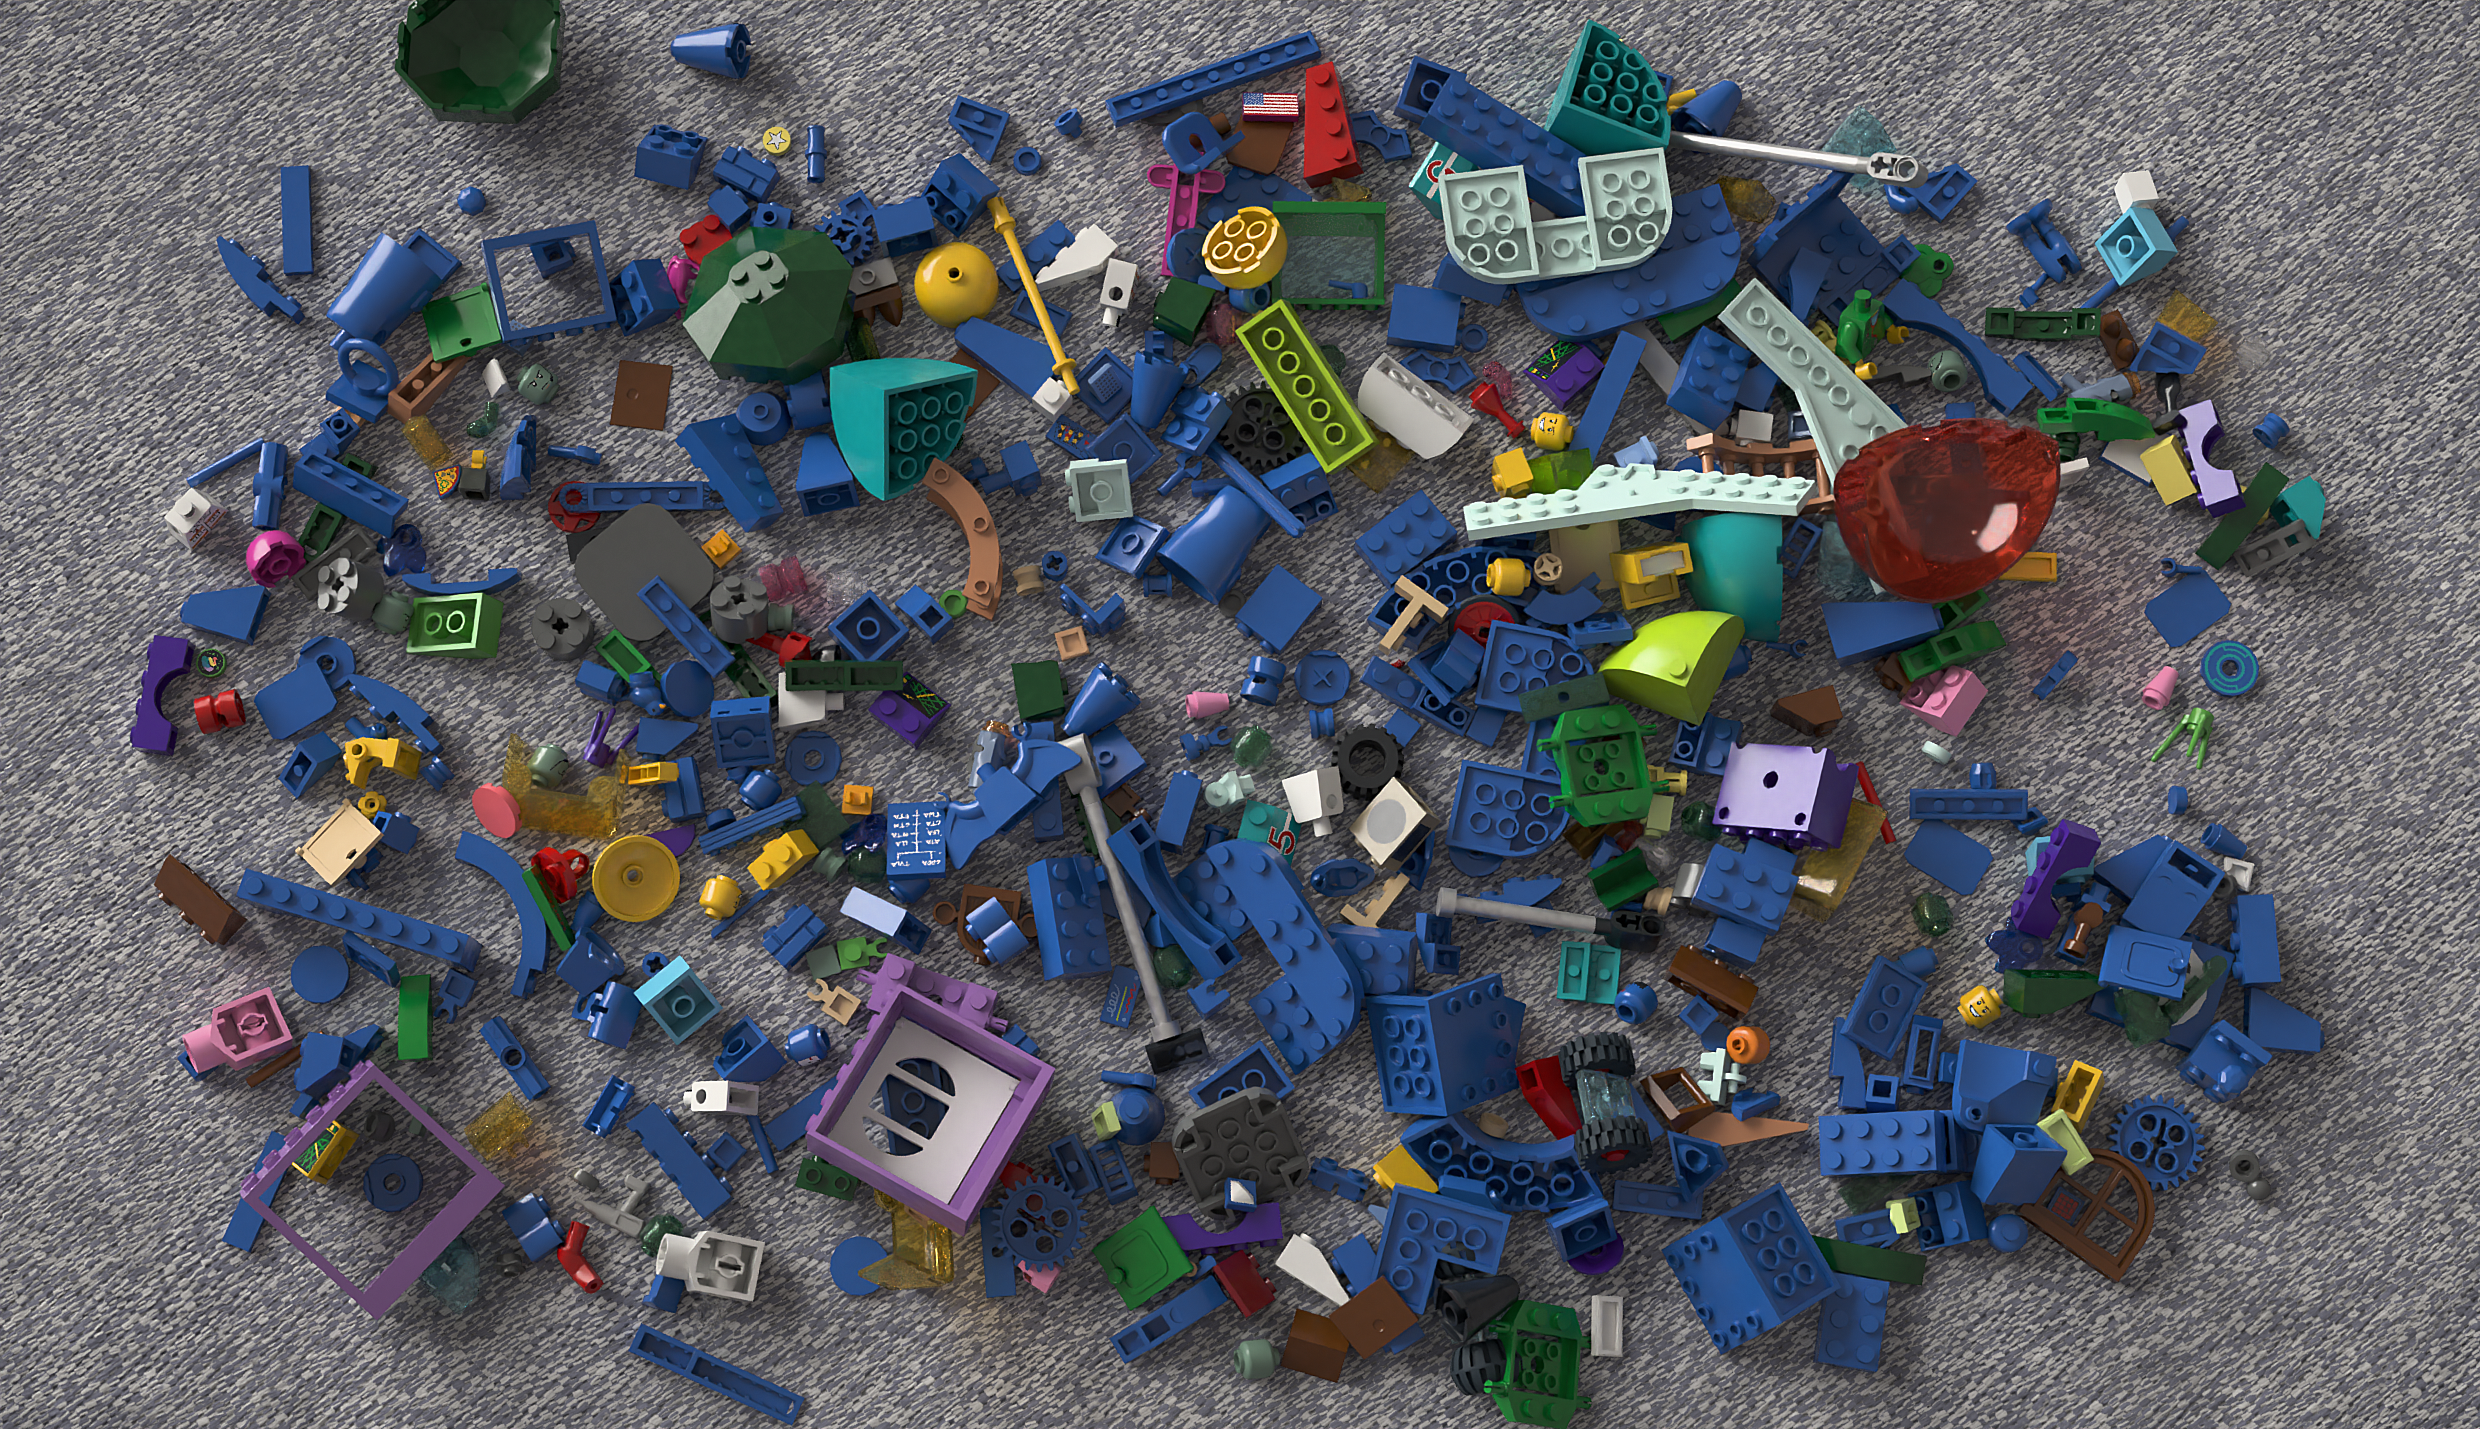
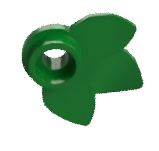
[1898,244,1954,298]

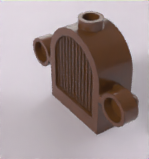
[933,883,1038,966]

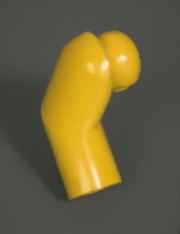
[1666,88,1697,116]

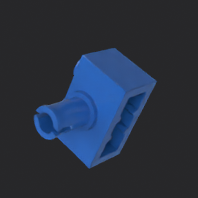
[979,440,1042,496]

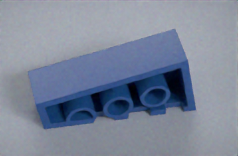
[675,414,784,533]
[625,1102,735,1221]

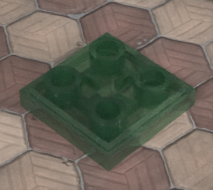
[780,780,851,851]

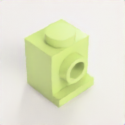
[1639,794,1674,839]

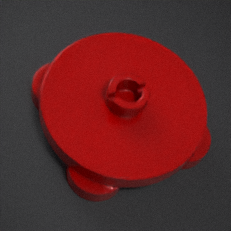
[679,215,733,266]

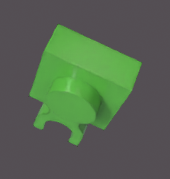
[837,936,889,971]

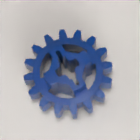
[814,209,874,268]

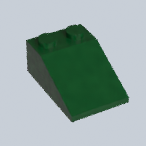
[2003,969,2110,1018]

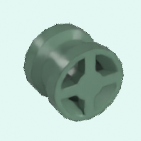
[768,603,795,632]
[812,847,848,884]

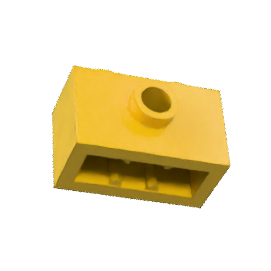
[1491,447,1534,499]
[747,829,819,891]
[2051,1060,2105,1134]

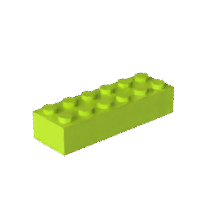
[1235,299,1380,475]

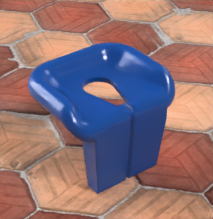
[1162,112,1245,175]

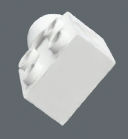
[656,1231,765,1302]

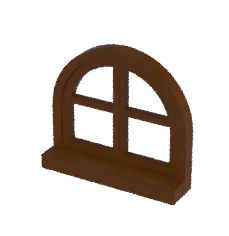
[2014,1148,2155,1283]

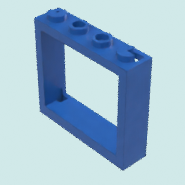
[481,220,617,347]

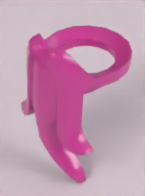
[666,255,700,319]

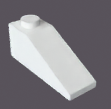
[1275,1233,1350,1307]

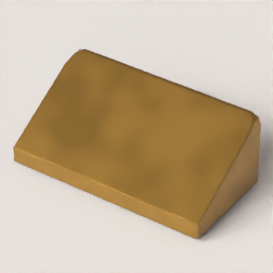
[1562,822,1628,861]

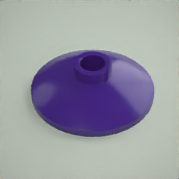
[1567,1230,1624,1275]

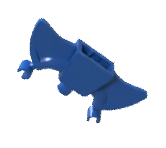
[933,721,1083,870]

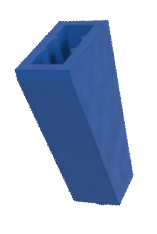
[954,316,1069,404]

